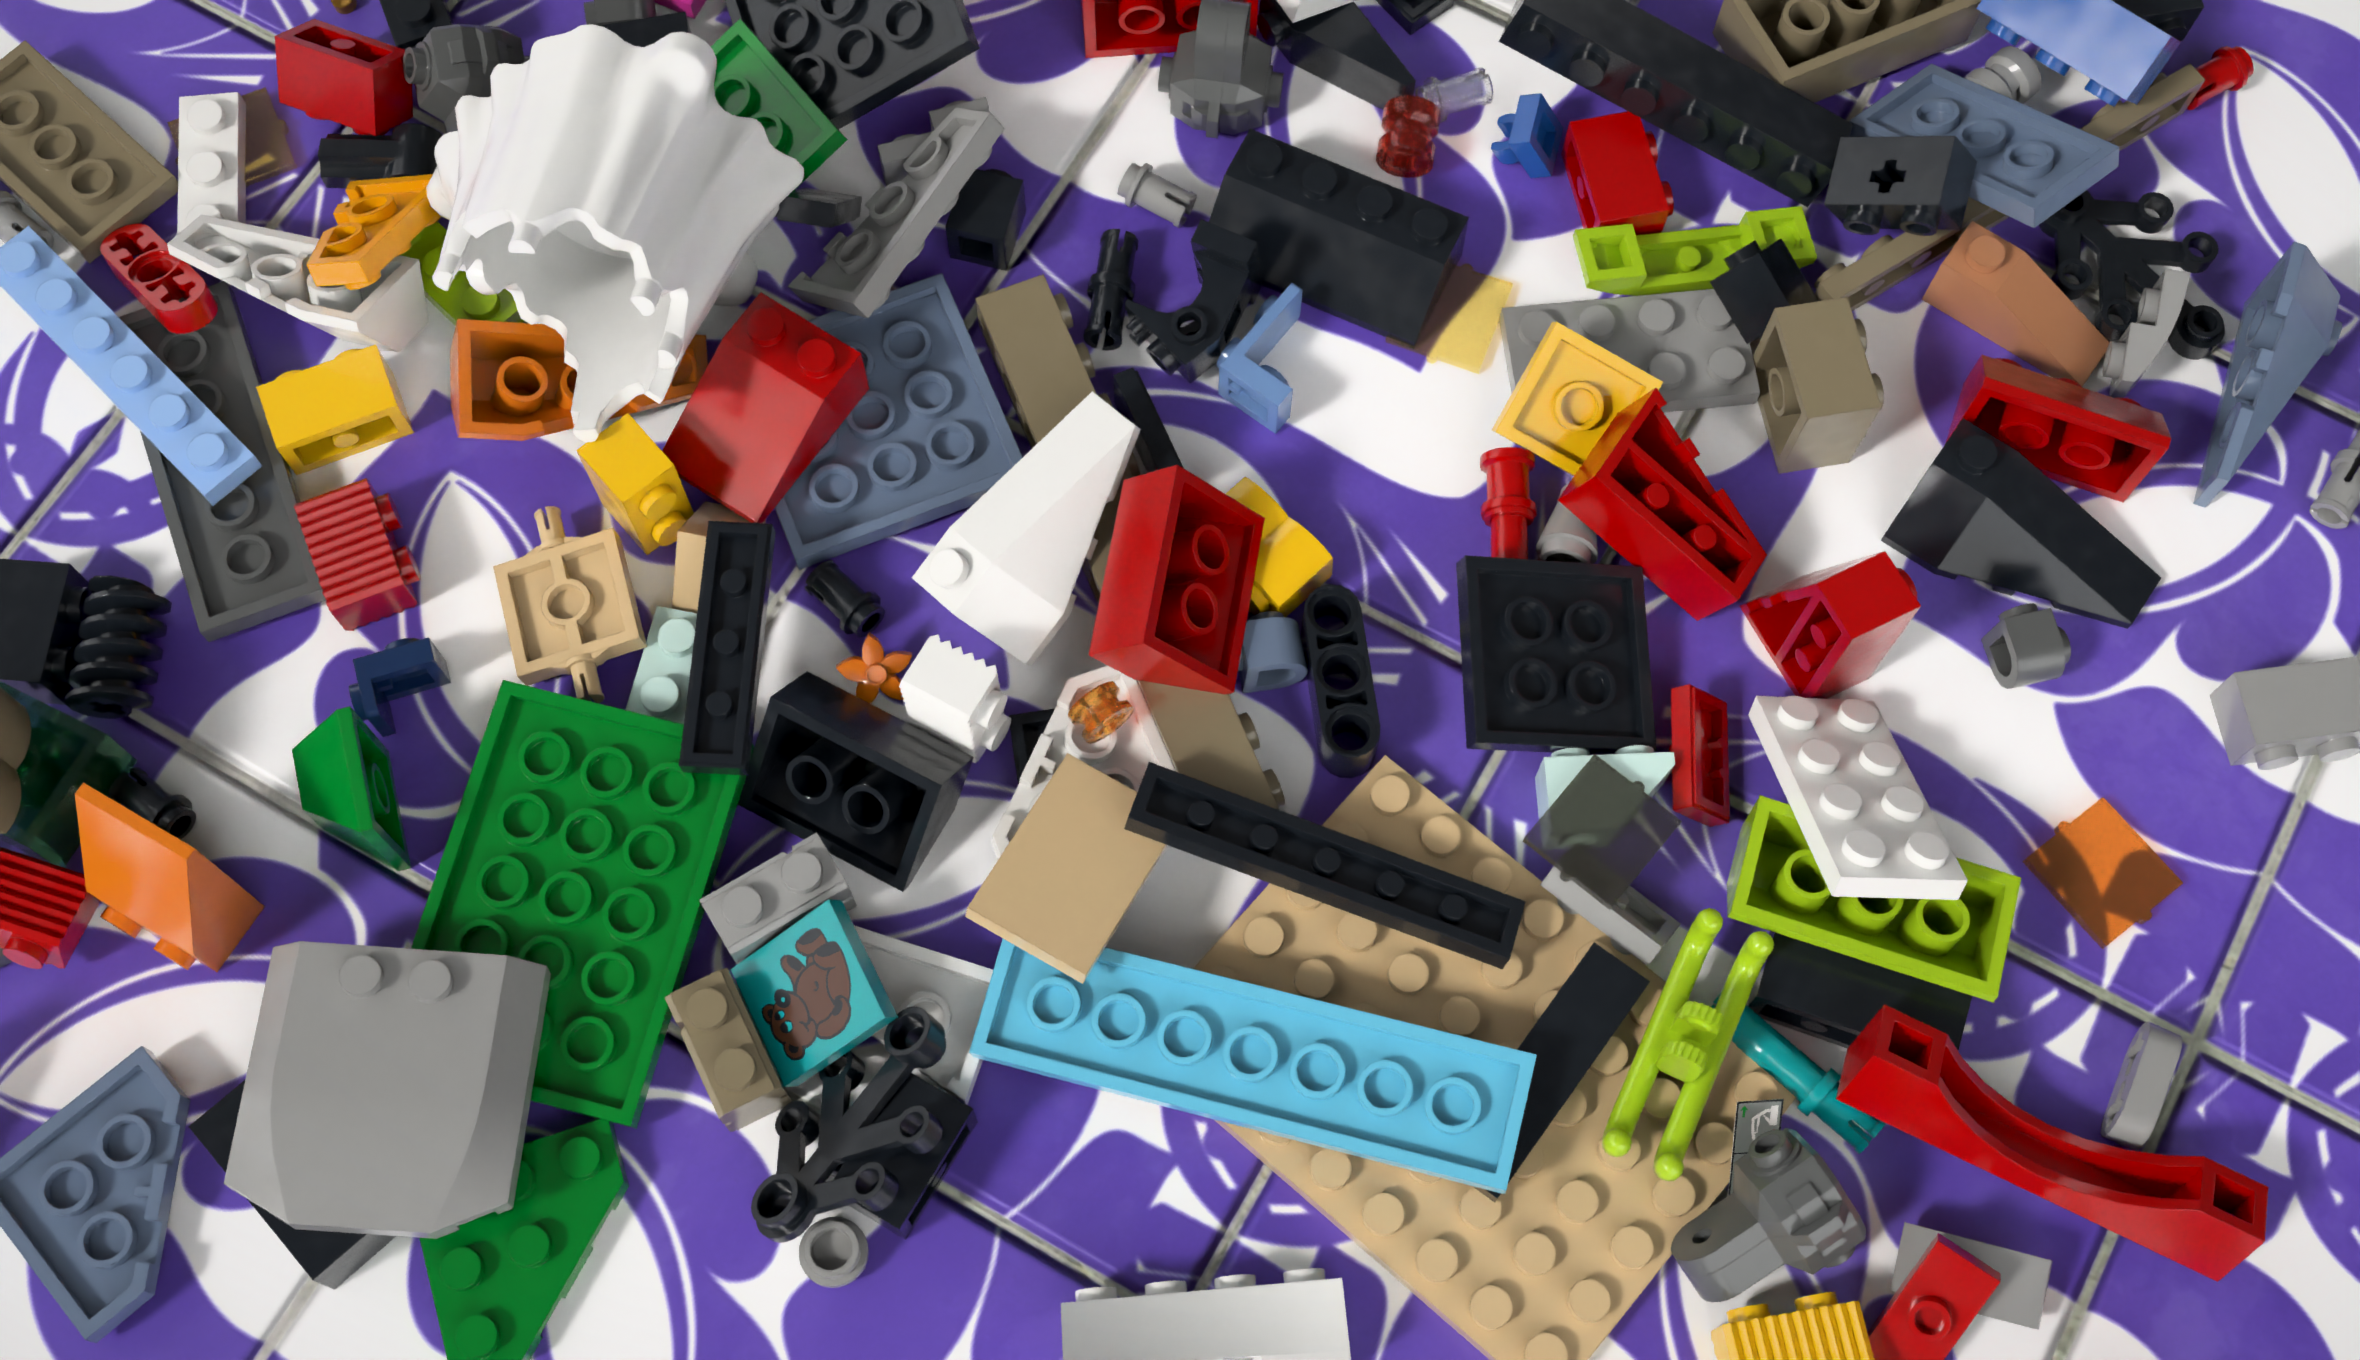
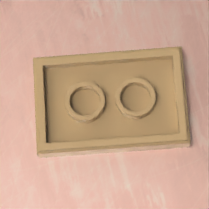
[965,753,1167,984]

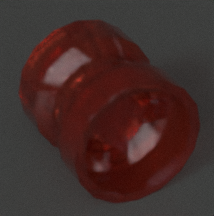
[1376,95,1441,178]

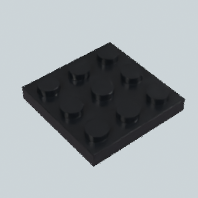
[1456,555,1657,755]

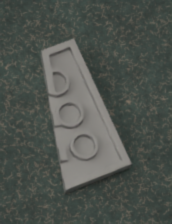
[788,107,1005,318]

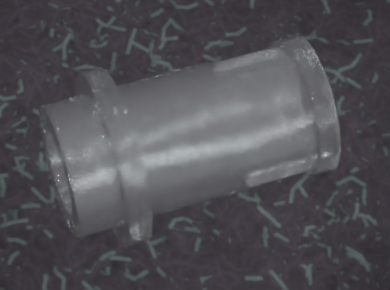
[1415,67,1493,124]

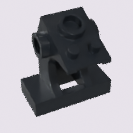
[1125,219,1263,384]

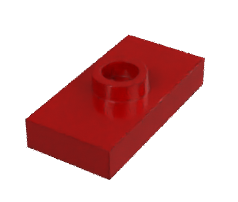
[1669,684,1730,827]
[1867,1233,2001,1360]

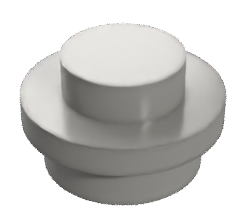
[799,1217,869,1288]

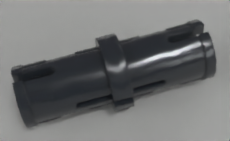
[1083,229,1138,351]

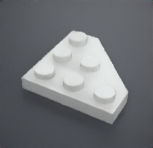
[992,665,1175,859]

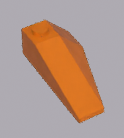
[450,319,708,441]

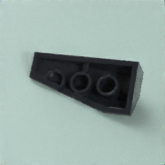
[1880,418,2162,629]

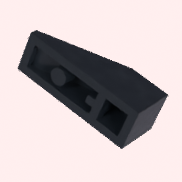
[1257,0,1416,119]

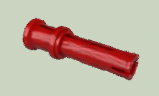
[1480,447,1537,559]

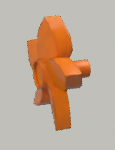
[836,632,912,703]

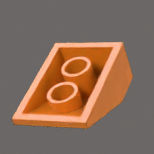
[75,782,265,972]

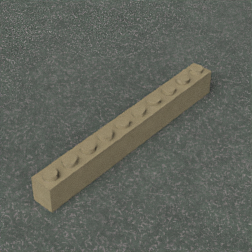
[975,274,1285,810]

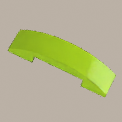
[1573,206,1817,296]

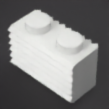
[899,634,1011,764]

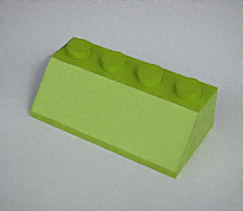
[1727,795,2021,1002]

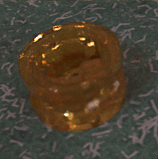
[1068,681,1134,744]

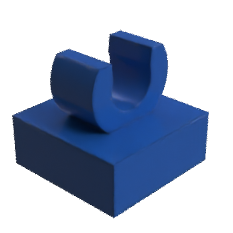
[1491,93,1564,178]

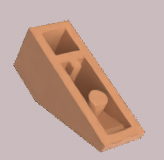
[1922,221,2109,387]

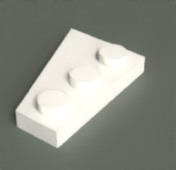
[854,925,993,1105]

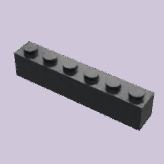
[1498,0,1853,207]

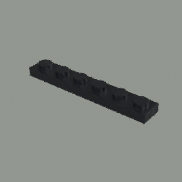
[1124,762,1526,969]

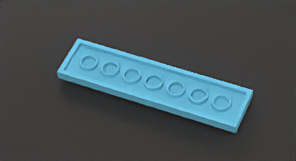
[969,939,1537,1194]

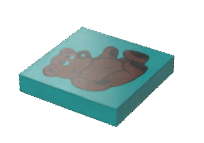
[730,899,898,1087]

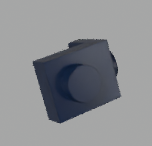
[349,637,451,737]

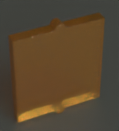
[2023,797,2183,949]

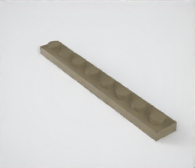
[1814,64,2205,311]

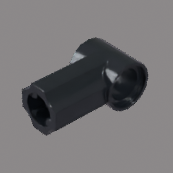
[318,123,442,188]

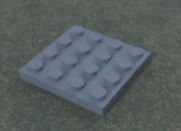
[775,273,1023,570]

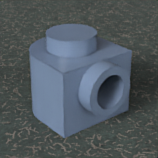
[1238,611,1308,693]

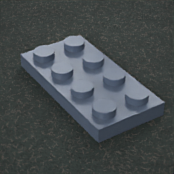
[1849,63,2119,228]

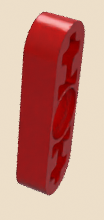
[100,224,218,334]

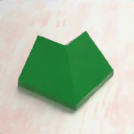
[292,706,411,871]

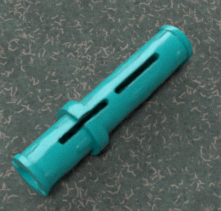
[1711,993,1886,1154]

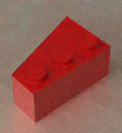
[1558,388,1767,621]
[1739,551,1921,699]

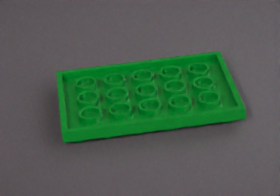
[411,680,755,1129]

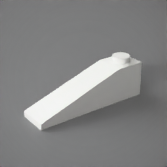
[167,214,429,353]
[912,391,1141,666]

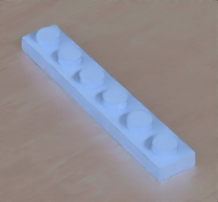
[0,226,262,506]

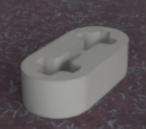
[2100,1022,2183,1151]

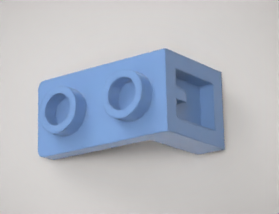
[1216,283,1303,434]

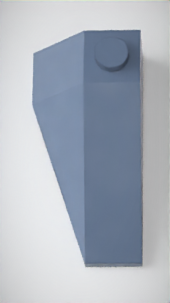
[2193,242,2342,508]

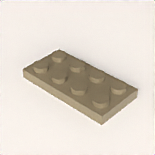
[0,40,178,264]

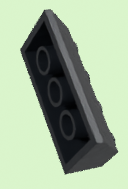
[1209,129,1469,349]

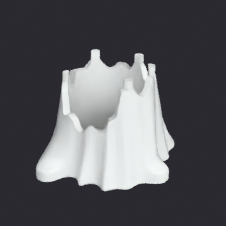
[426,24,804,442]

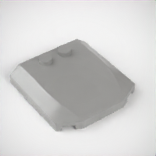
[224,941,551,1239]

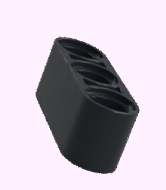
[1301,584,1380,778]

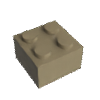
[1753,297,1884,474]

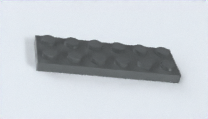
[119,281,326,642]

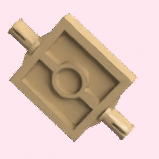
[493,506,647,703]

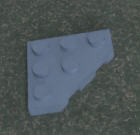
[0,1046,190,1343]

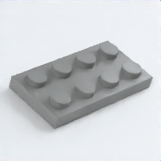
[1499,289,1760,412]

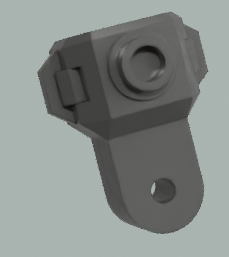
[1158,0,1284,139]
[403,24,530,133]
[1671,1128,1866,1302]

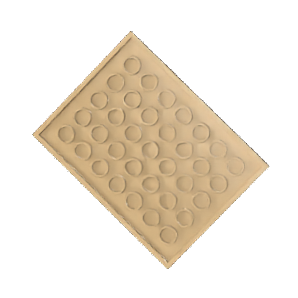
[1193,755,1796,1360]

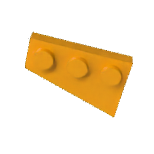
[306,174,441,290]

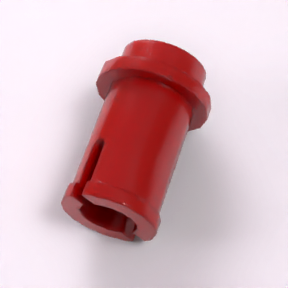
[2187,46,2254,110]

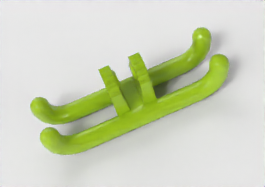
[1601,908,1774,1181]

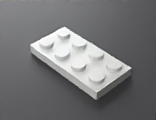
[1748,696,1968,900]

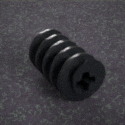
[65,575,172,719]

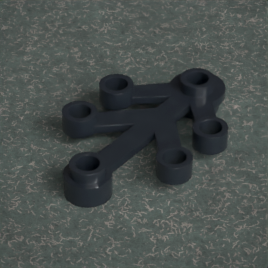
[2039,190,2225,360]
[751,1007,946,1243]

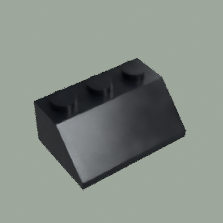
[738,671,974,892]

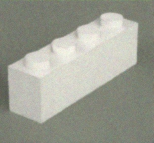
[1061,1268,1351,1360]

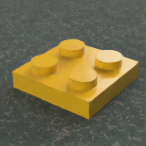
[1492,322,1663,476]

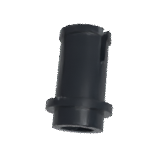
[805,560,885,637]
[109,767,196,840]

